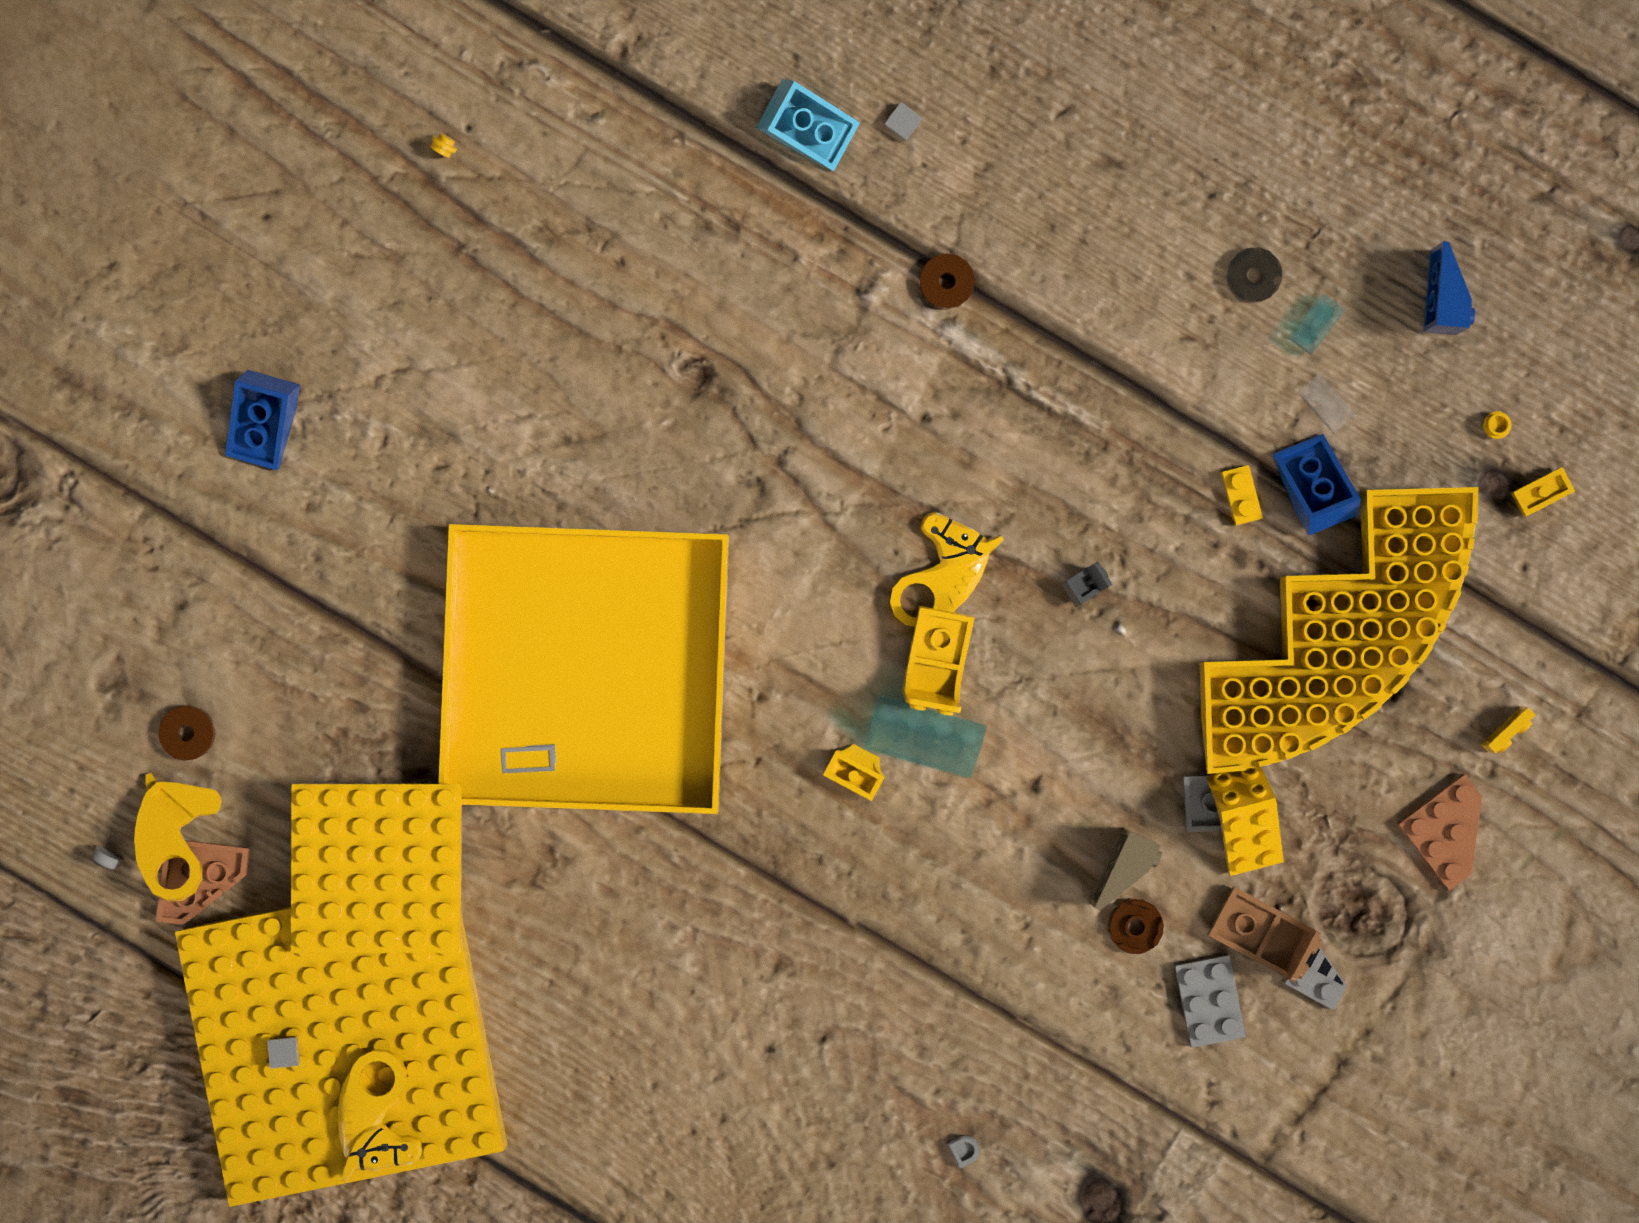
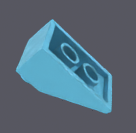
[756,79,860,171]

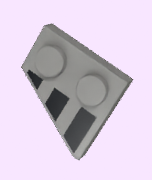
[1283,947,1347,1010]

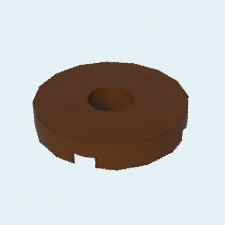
[919,253,975,310]
[158,705,216,761]
[1108,898,1164,954]

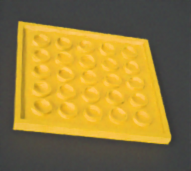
[291,784,462,953]

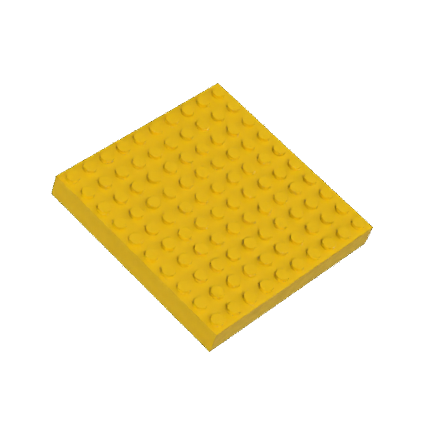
[439,524,729,814]
[175,907,508,1207]

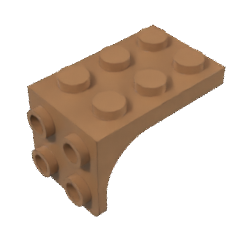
[1207,886,1322,983]

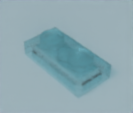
[1288,293,1345,355]

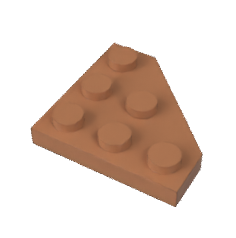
[1397,774,1482,891]
[156,840,251,925]

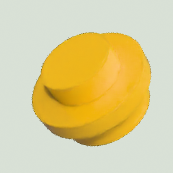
[430,133,457,158]
[1483,411,1511,439]

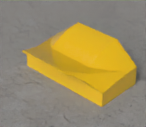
[823,744,885,801]

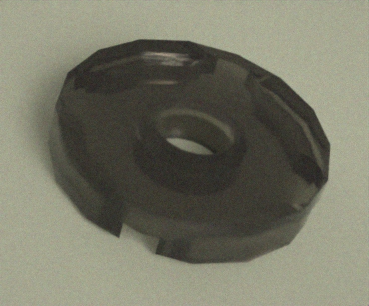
[1227,247,1282,303]

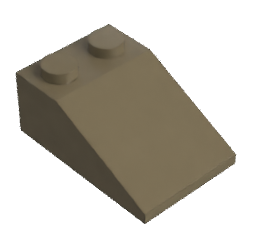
[1089,828,1162,910]

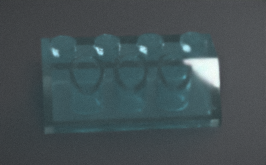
[864,695,987,778]

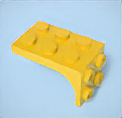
[901,606,975,716]
[1207,767,1284,876]

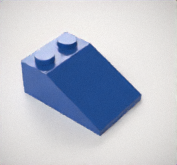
[1423,241,1475,335]
[225,370,300,470]
[1273,434,1361,536]

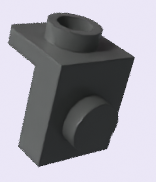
[1062,562,1112,607]

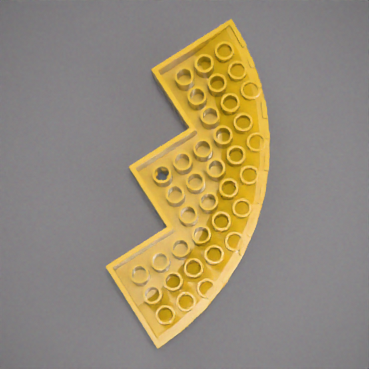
[1199,487,1479,774]

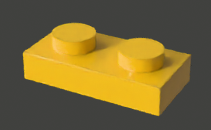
[1221,465,1263,526]
[1511,467,1575,517]
[1481,707,1536,753]

